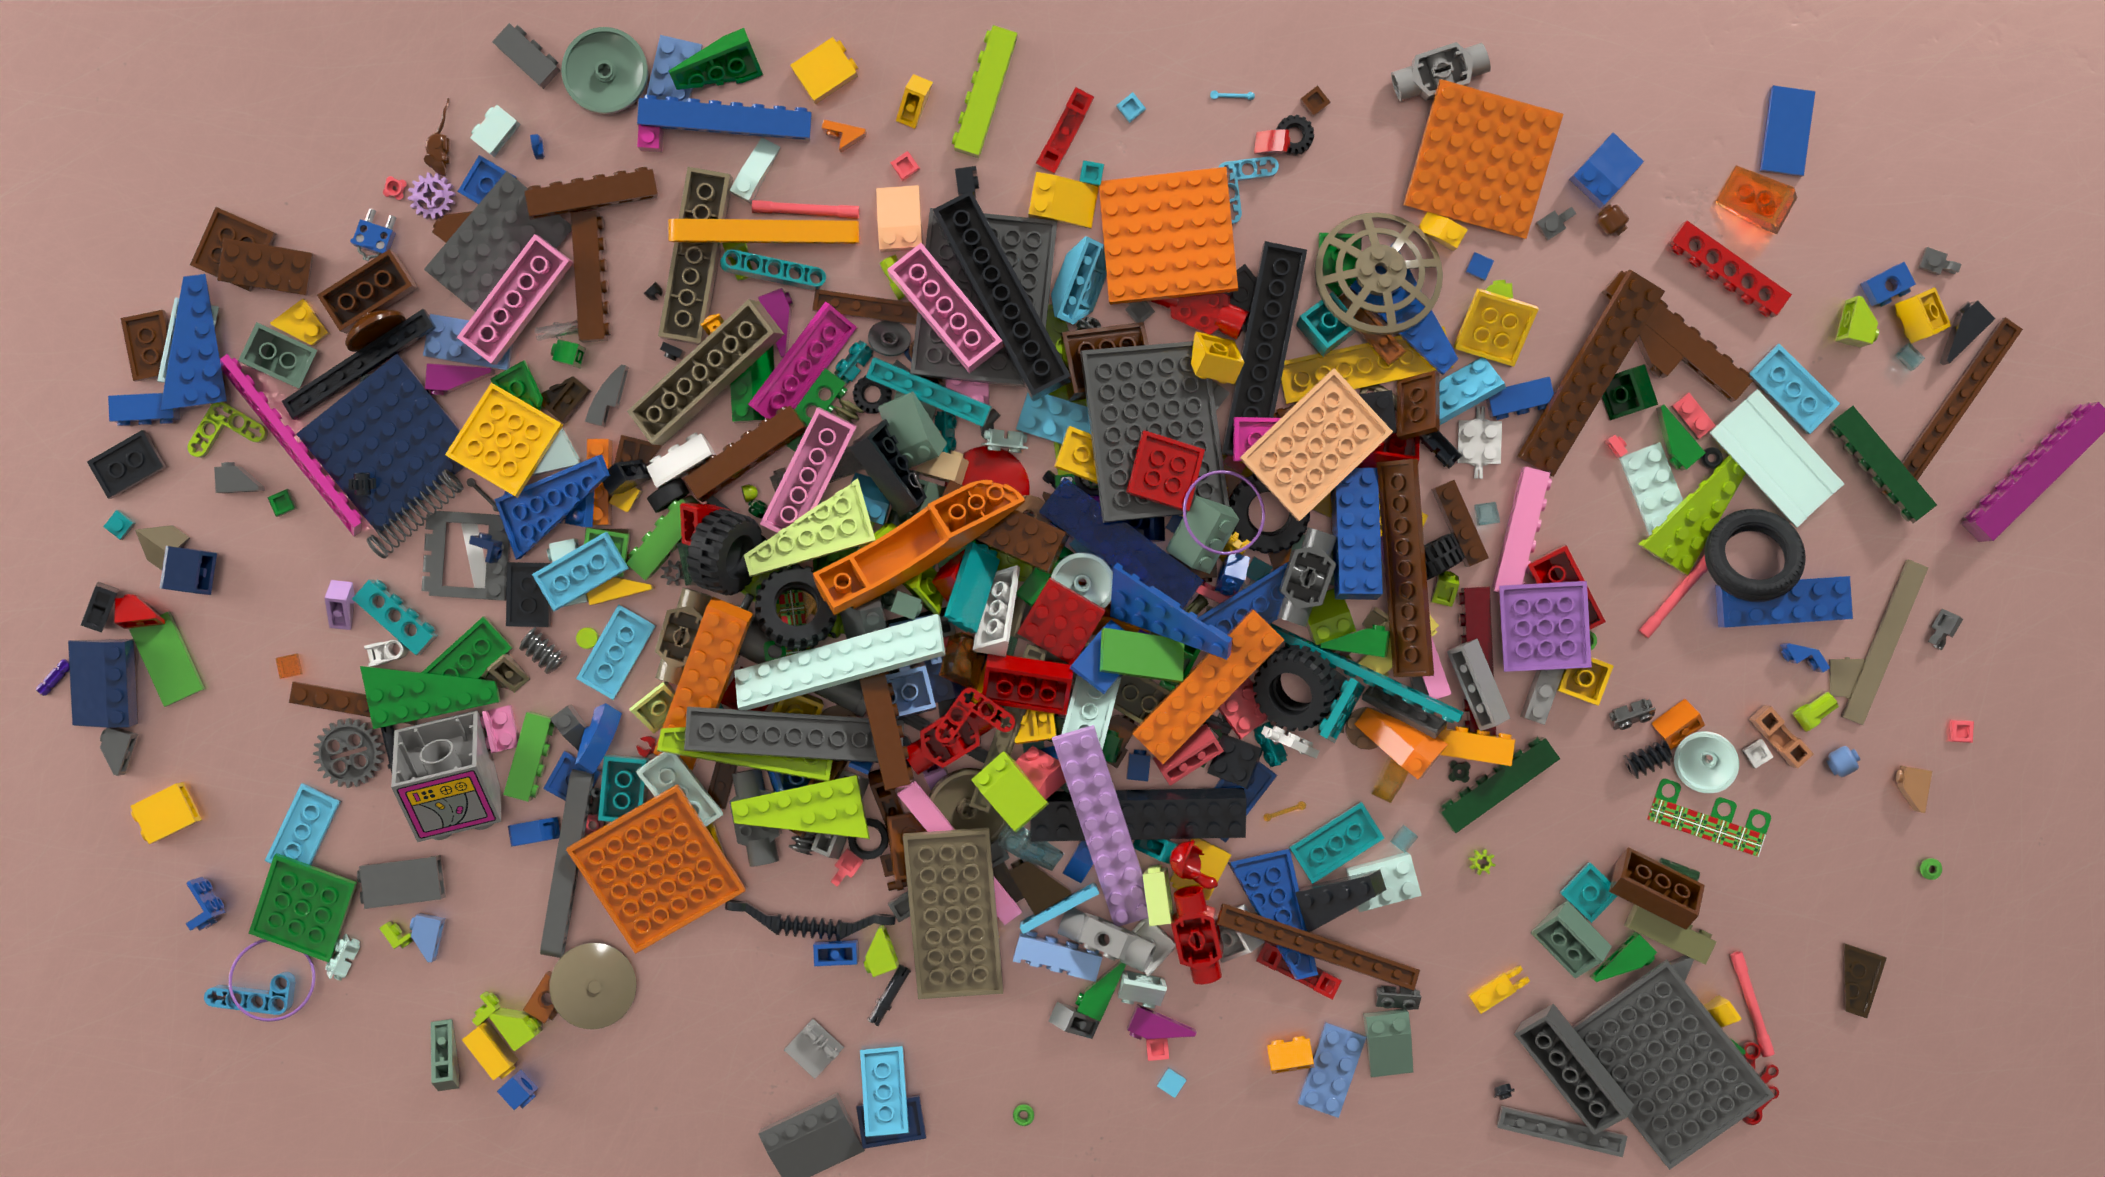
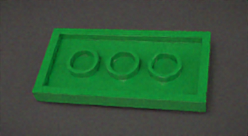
[421,616,513,679]

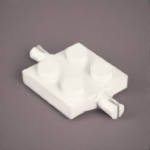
[1457,406,1502,479]
[1261,725,1320,758]

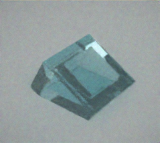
[1474,502,1500,526]

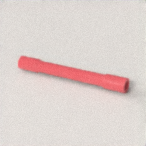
[752,200,859,219]
[1638,555,1708,639]
[1730,951,1775,1057]

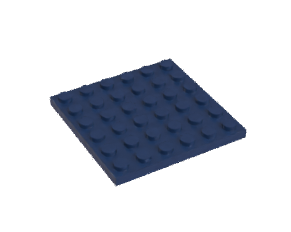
[296,354,464,534]

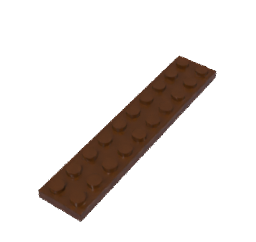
[1517,270,1665,477]
[1377,459,1434,677]

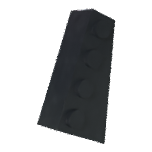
[849,419,927,517]
[1295,869,1387,932]

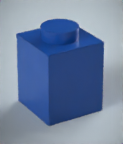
[1126,749,1151,782]

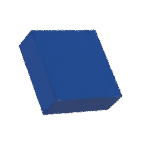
[1465,252,1494,281]

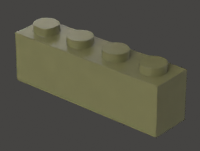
[1624,904,1716,965]

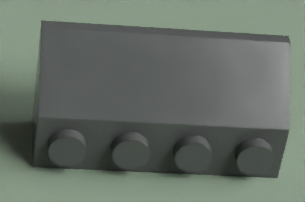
[840,596,898,675]

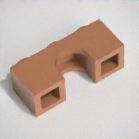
[1749,705,1814,768]

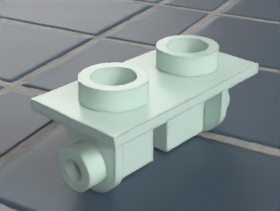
[981,428,1028,453]
[325,934,360,981]

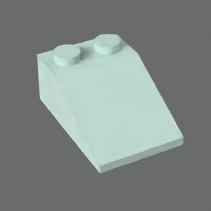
[1118,970,1167,1008]

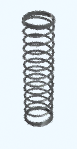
[367,469,464,559]

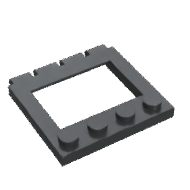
[421,511,511,601]

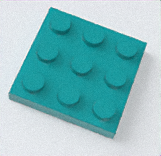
[1319,678,1365,743]

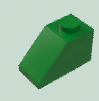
[551,339,586,369]

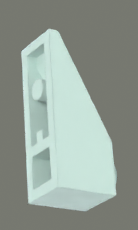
[730,138,781,204]

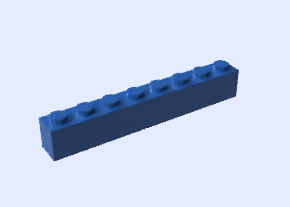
[637,95,811,140]

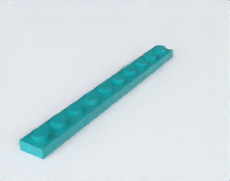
[1269,623,1464,723]

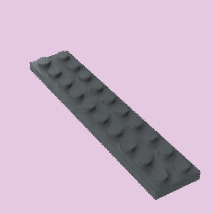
[684,707,904,763]

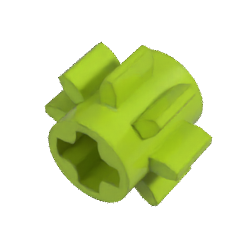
[1468,848,1496,875]

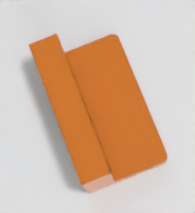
[1651,699,1705,750]

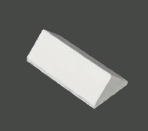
[973,565,1020,657]

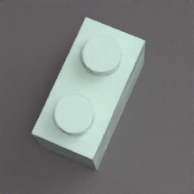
[470,105,521,157]

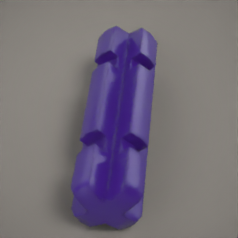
[36,659,70,696]

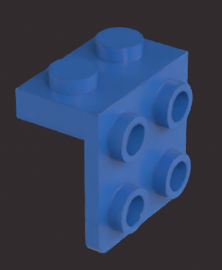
[186,877,226,931]

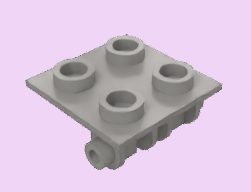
[784,1019,844,1079]

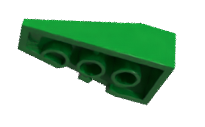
[669,28,763,90]

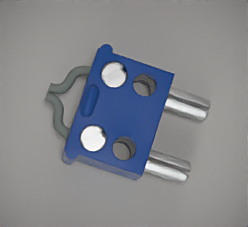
[350,208,396,261]

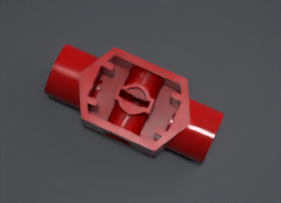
[1151,293,1249,339]
[907,701,996,775]
[1171,885,1224,985]

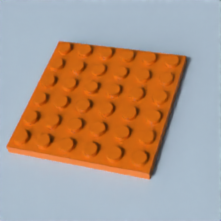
[1403,79,1563,239]
[1099,167,1238,305]
[566,784,746,954]

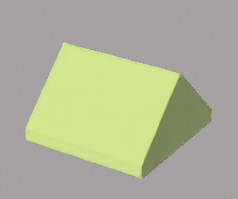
[629,682,675,733]

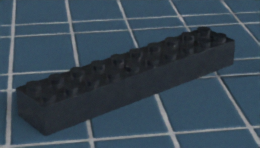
[933,190,1071,401]
[1222,241,1307,456]
[1030,788,1247,842]

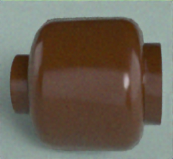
[1597,203,1629,236]

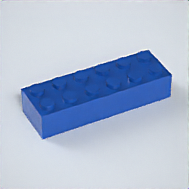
[1331,468,1383,600]
[1715,576,1853,628]

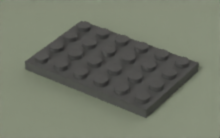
[424,171,572,312]

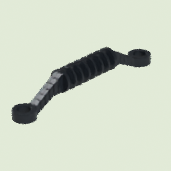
[725,900,896,941]

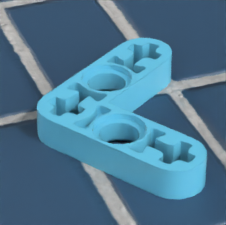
[1218,157,1279,225]

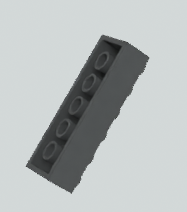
[1514,1003,1634,1135]

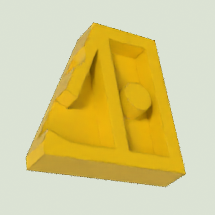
[270,299,330,346]
[1015,709,1057,744]

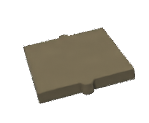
[1829,657,1865,699]

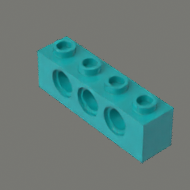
[352,579,437,655]

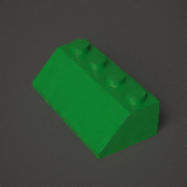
[730,345,775,423]

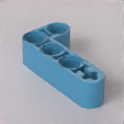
[204,972,296,1015]

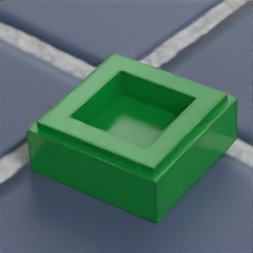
[267,489,297,517]

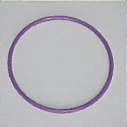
[1183,470,1265,555]
[229,939,316,1022]

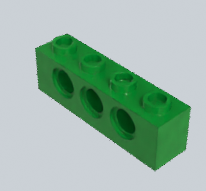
[786,368,848,452]

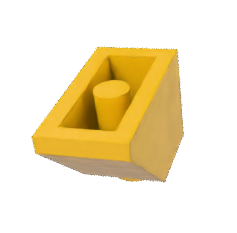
[896,74,933,129]
[1418,212,1468,251]
[1704,995,1742,1028]

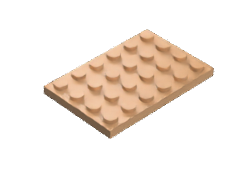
[1239,368,1393,521]

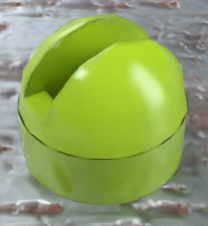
[741,484,758,503]

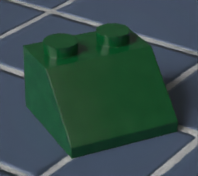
[1602,364,1658,421]

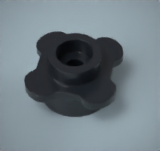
[1494,1083,1515,1100]

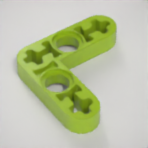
[187,402,268,457]

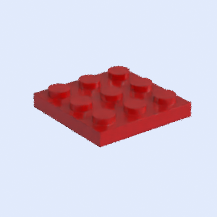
[1126,430,1205,512]
[1017,577,1106,665]

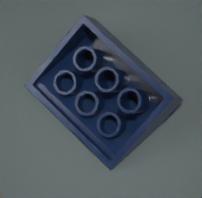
[68,639,138,728]

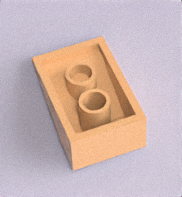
[876,185,923,253]

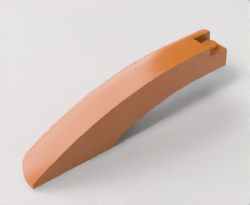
[813,480,1025,615]

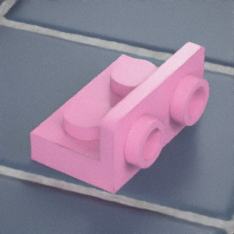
[480,705,519,753]

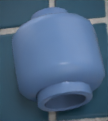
[1826,746,1861,777]

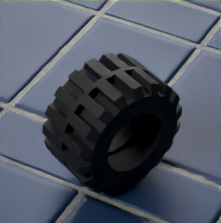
[1424,534,1465,580]

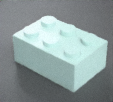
[1346,852,1422,913]

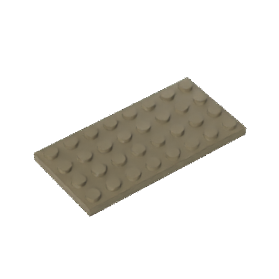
[903,828,1004,999]

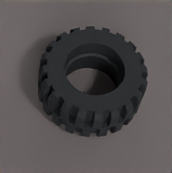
[1229,473,1310,554]
[687,509,764,596]
[755,565,837,651]
[1253,645,1340,731]

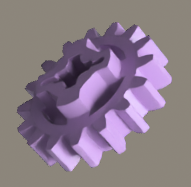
[408,173,456,220]

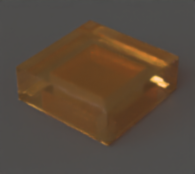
[275,653,303,679]

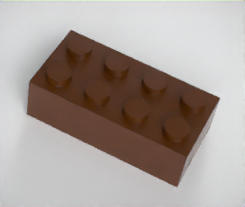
[217,238,313,296]
[317,249,418,334]
[1609,847,1705,930]

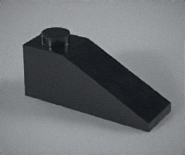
[1940,300,1996,365]

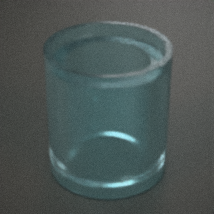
[1895,342,1925,371]
[1390,825,1418,853]

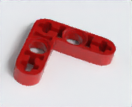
[935,687,1015,743]

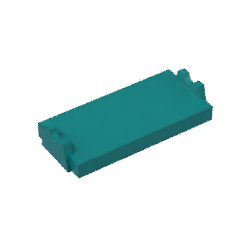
[944,542,1000,633]

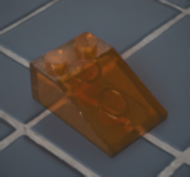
[1716,165,1797,234]

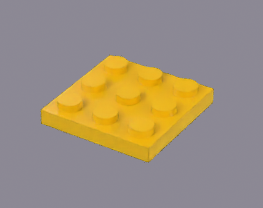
[1454,288,1539,367]

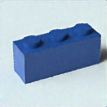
[1486,377,1554,420]
[108,393,180,426]

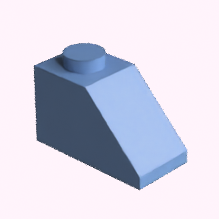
[410,913,446,963]

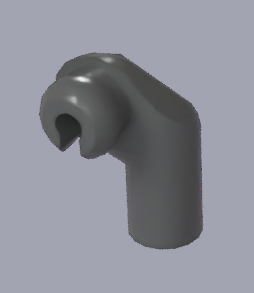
[980,408,1001,440]
[588,788,601,815]

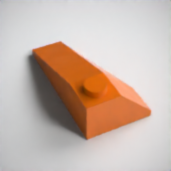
[1354,708,1449,780]

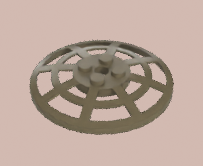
[1315,212,1443,335]

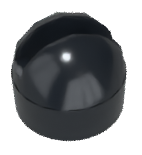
[644,282,663,301]

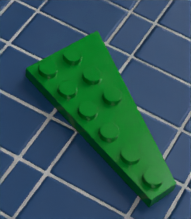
[360,666,501,729]

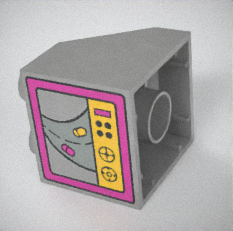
[391,710,501,842]

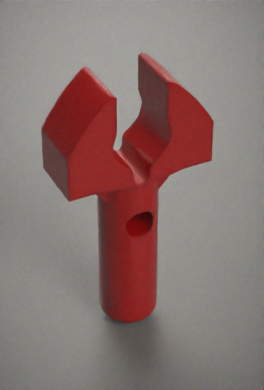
[636,736,658,758]

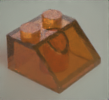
[939,632,986,689]

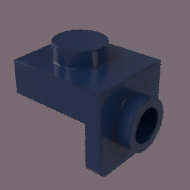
[469,532,503,563]

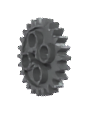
[313,718,385,788]

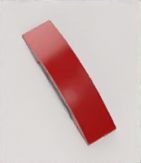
[1036,87,1094,174]
[1256,942,1342,1000]

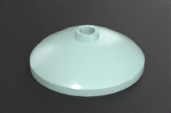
[1051,552,1113,608]
[1674,731,1739,793]

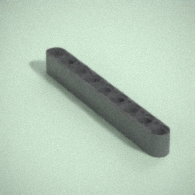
[540,769,594,958]

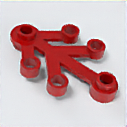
[1742,1041,1779,1125]

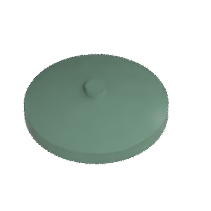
[561,27,648,114]

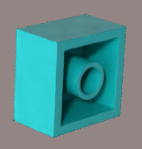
[1296,292,1357,357]

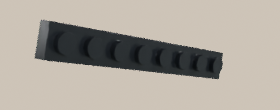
[282,309,436,420]

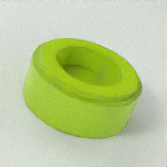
[576,627,599,649]

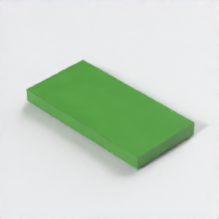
[129,612,205,707]
[1100,628,1184,683]

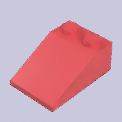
[1016,746,1066,800]

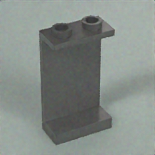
[357,855,446,909]

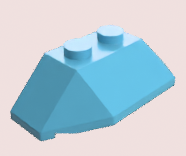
[1051,236,1107,325]

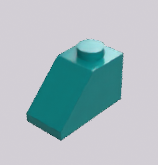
[1133,839,1179,864]

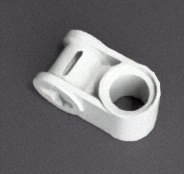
[364,640,409,667]

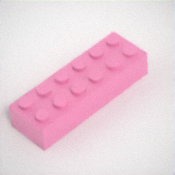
[457,234,574,365]
[887,243,1003,373]
[760,407,857,533]

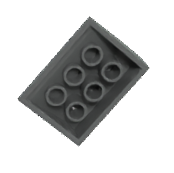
[758,1093,865,1177]

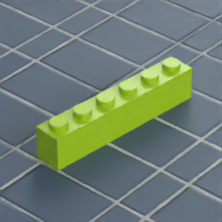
[952,25,1018,158]

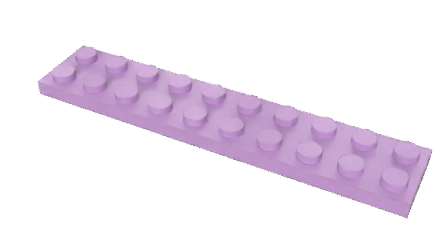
[1052,725,1148,927]

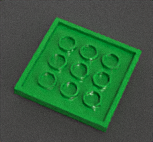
[248,853,357,963]

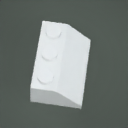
[647,432,717,488]

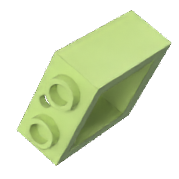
[1143,864,1174,926]

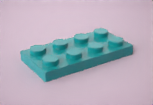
[1289,802,1385,884]

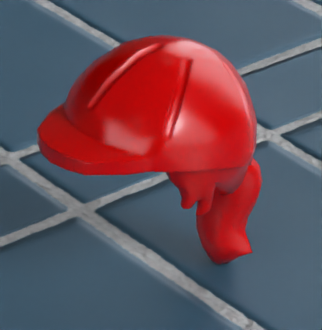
[1170,840,1218,890]

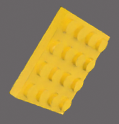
[445,383,564,498]

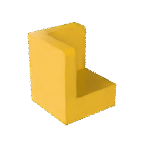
[609,487,643,512]

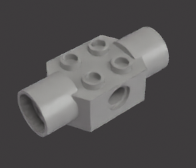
[1391,42,1491,101]
[1058,908,1156,972]

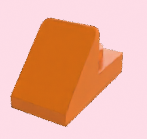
[822,120,867,152]

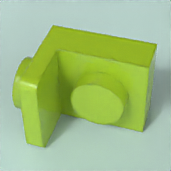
[1431,571,1459,607]
[379,921,413,949]
[472,991,501,1027]

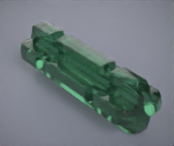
[1659,858,1700,881]

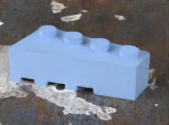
[1013,930,1103,982]

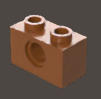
[523,971,558,1024]

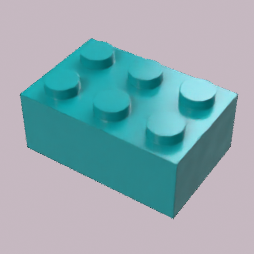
[598,755,650,822]

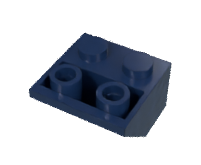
[159,546,217,595]

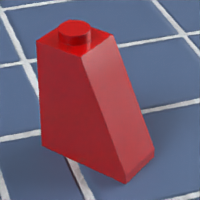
[680,503,731,545]

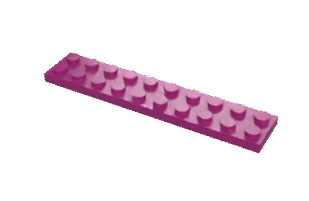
[220,354,362,537]

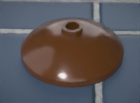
[345,310,406,352]

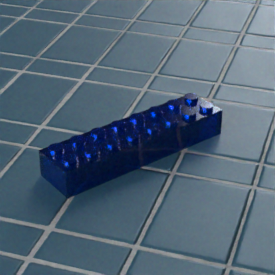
[1039,477,1204,609]

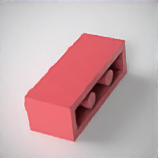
[1152,724,1224,786]

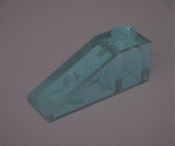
[998,824,1064,871]

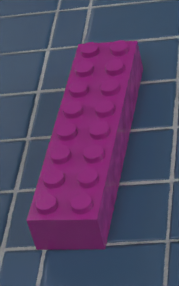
[1961,402,2105,542]

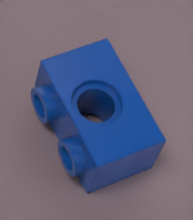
[1860,262,1916,307]
[1215,551,1250,596]
[813,940,859,966]
[497,1070,538,1110]

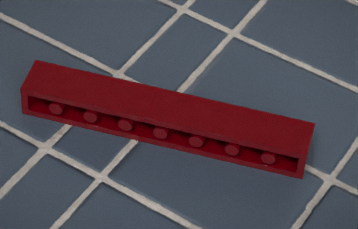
[1458,587,1497,736]

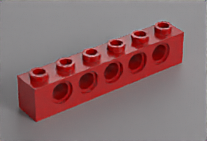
[1668,221,1792,318]

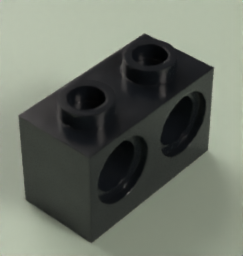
[81,582,119,633]

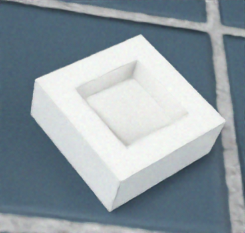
[1742,739,1773,769]

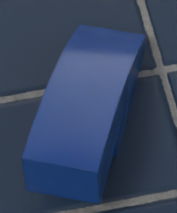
[575,703,622,774]

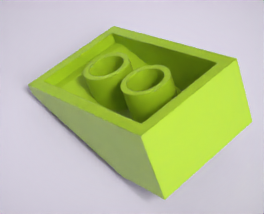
[971,751,1049,833]

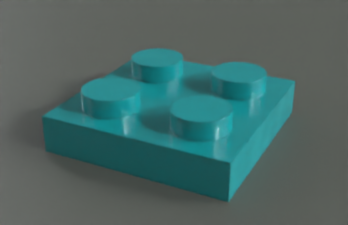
[1559,862,1617,923]

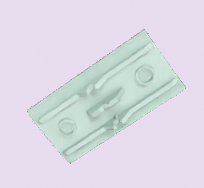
[1710,389,1844,528]

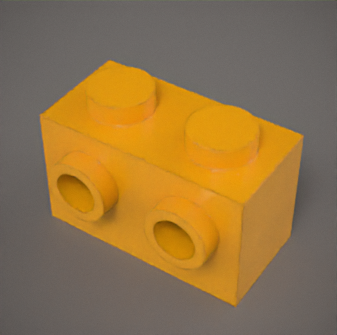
[1267,1036,1315,1074]

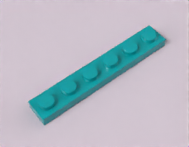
[866,357,992,427]

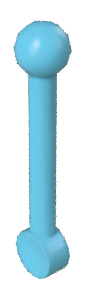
[1210,90,1255,100]

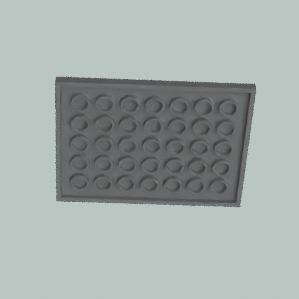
[910,208,1057,387]
[1080,341,1229,523]
[1572,959,1775,1170]

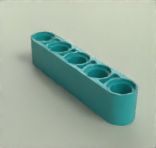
[720,250,826,290]

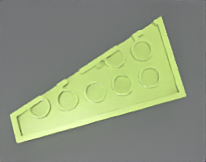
[744,478,876,577]

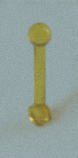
[1263,801,1306,822]

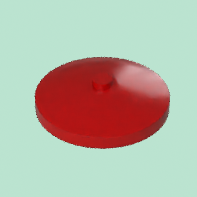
[945,446,1030,496]

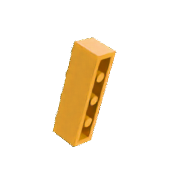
[1438,725,1516,766]

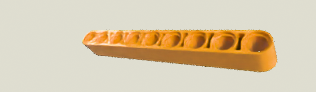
[668,219,859,244]

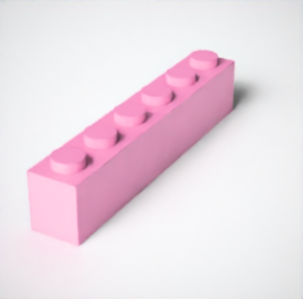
[1491,467,1552,593]

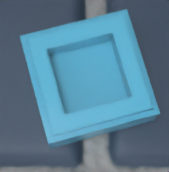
[1116,92,1146,123]
[1157,1067,1186,1098]

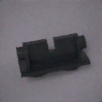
[1419,431,1463,469]

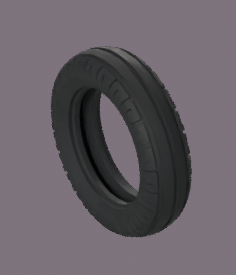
[1705,509,1806,602]

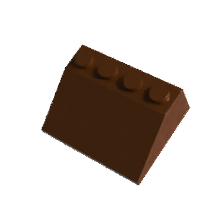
[1061,322,1149,401]

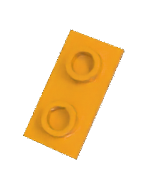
[701,313,724,336]

